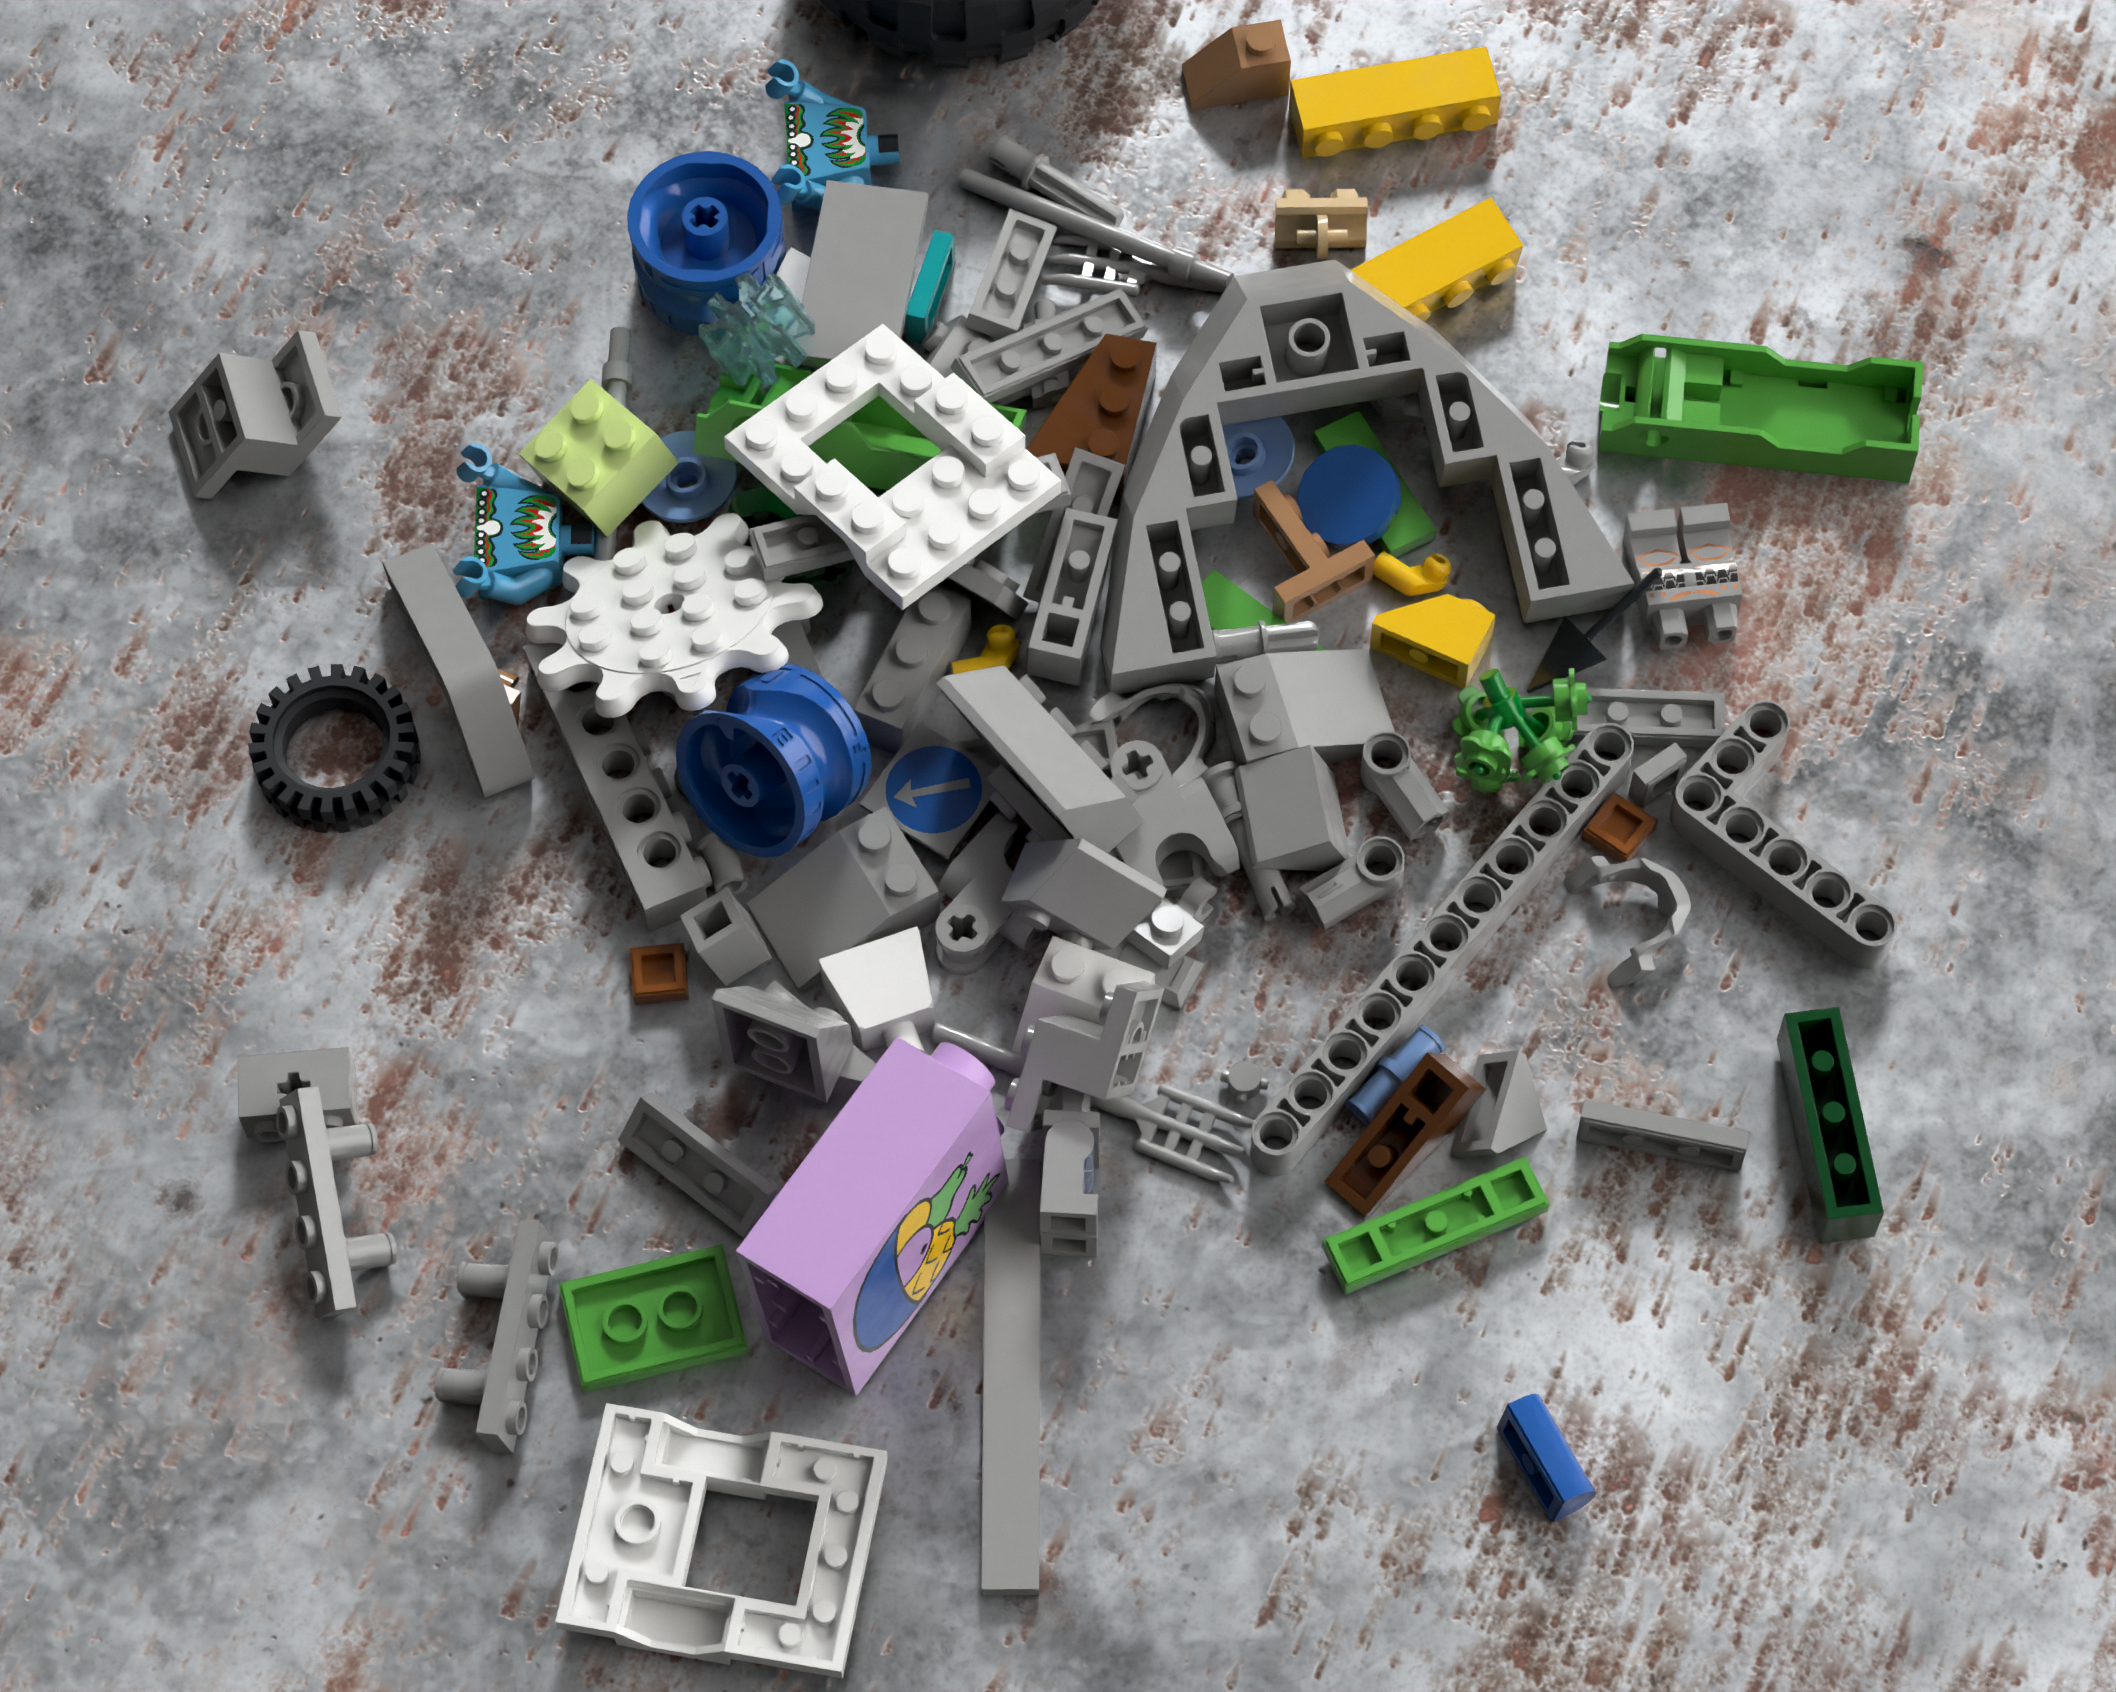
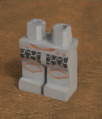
[1622,503,1743,650]

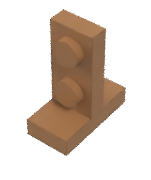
[1253,480,1375,623]

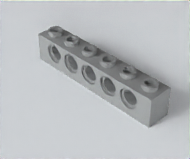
[523,643,713,933]

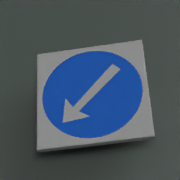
[859,723,996,859]

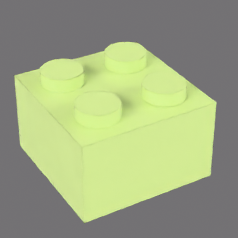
[518,379,679,537]

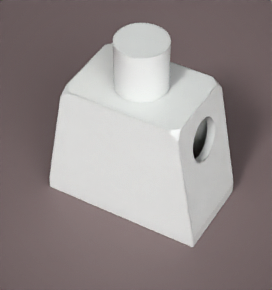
[819,926,935,1053]

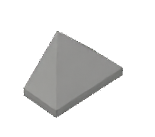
[1450,1050,1547,1158]

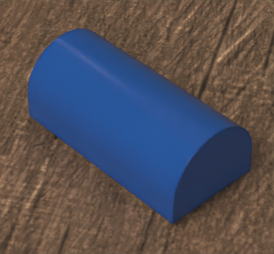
[1497,1394,1596,1523]

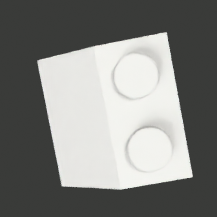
[1012,936,1155,1054]

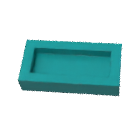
[905,230,956,344]

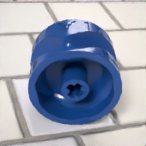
[627,151,786,337]
[676,664,871,858]

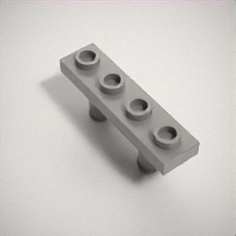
[276,1086,397,1319]
[435,1220,559,1454]

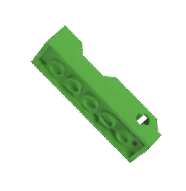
[1598,334,1923,483]
[694,359,1027,490]

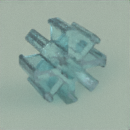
[698,273,815,386]

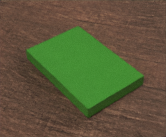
[558,1244,749,1393]

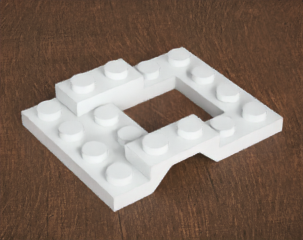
[724,324,1061,610]
[555,1403,888,1678]

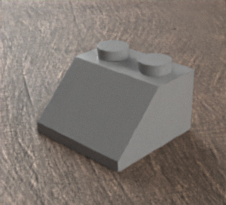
[1001,838,1167,950]

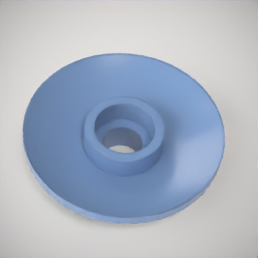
[1222,416,1295,500]
[641,430,738,523]

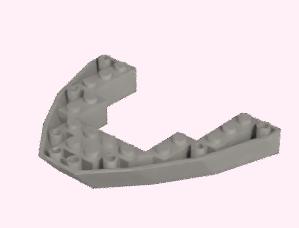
[1100,259,1635,694]

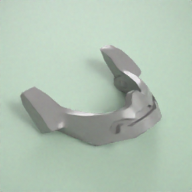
[1087,683,1217,787]
[1564,856,1691,988]

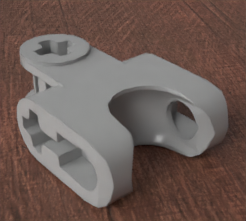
[1110,740,1240,904]
[935,813,1049,976]

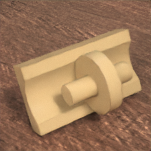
[1275,189,1368,259]

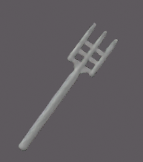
[1041,233,1239,297]
[929,1023,1255,1183]

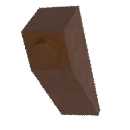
[1325,1052,1486,1217]

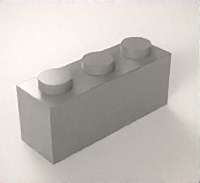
[853,586,972,755]

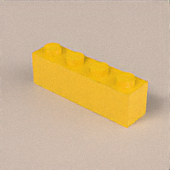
[1289,46,1501,158]
[1351,197,1524,322]

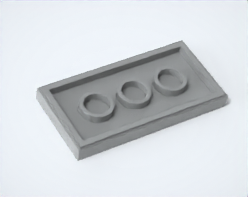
[791,180,928,367]

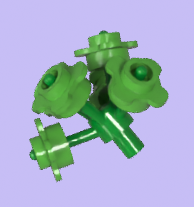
[1452,668,1592,792]

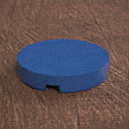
[1297,444,1401,550]

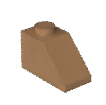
[1182,20,1291,111]

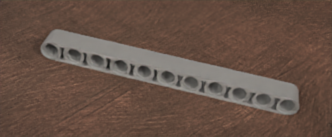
[1250,722,1634,1176]

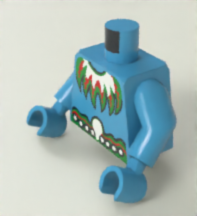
[765,59,900,211]
[453,443,595,605]

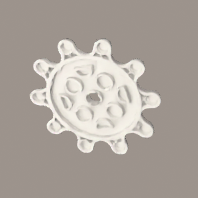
[525,513,823,718]

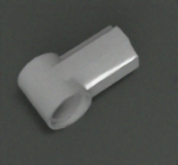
[1360,730,1450,841]
[1299,836,1405,931]

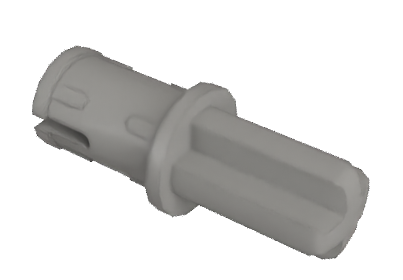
[1212,620,1319,664]

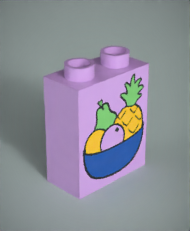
[736,1037,1009,1396]

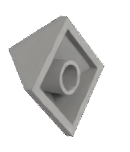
[1234,744,1350,872]

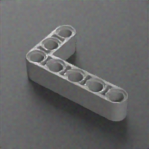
[382,543,535,798]
[1670,700,1897,969]

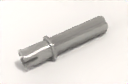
[987,134,1124,228]

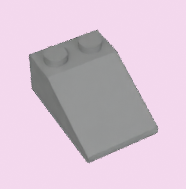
[1214,649,1395,766]
[746,806,941,993]
[712,986,853,1103]

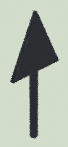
[1527,567,1663,693]

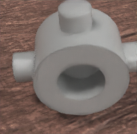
[1220,1057,1269,1104]

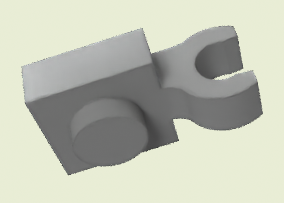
[1126,877,1217,970]

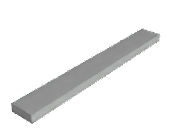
[981,1159,1041,1595]

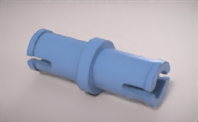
[1345,1025,1445,1126]

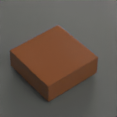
[1581,791,1658,863]
[629,942,689,1005]

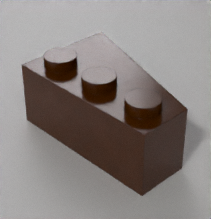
[1026,333,1157,505]

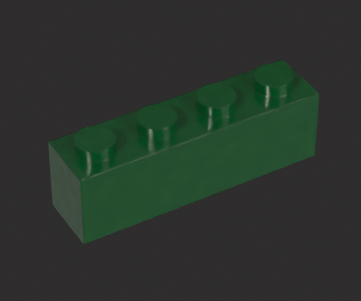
[1776,1007,1884,1244]

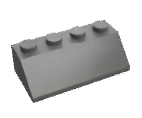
[936,665,1144,853]

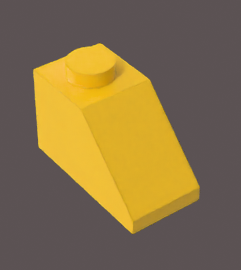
[1370,594,1496,689]

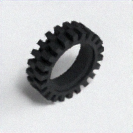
[248,664,421,833]

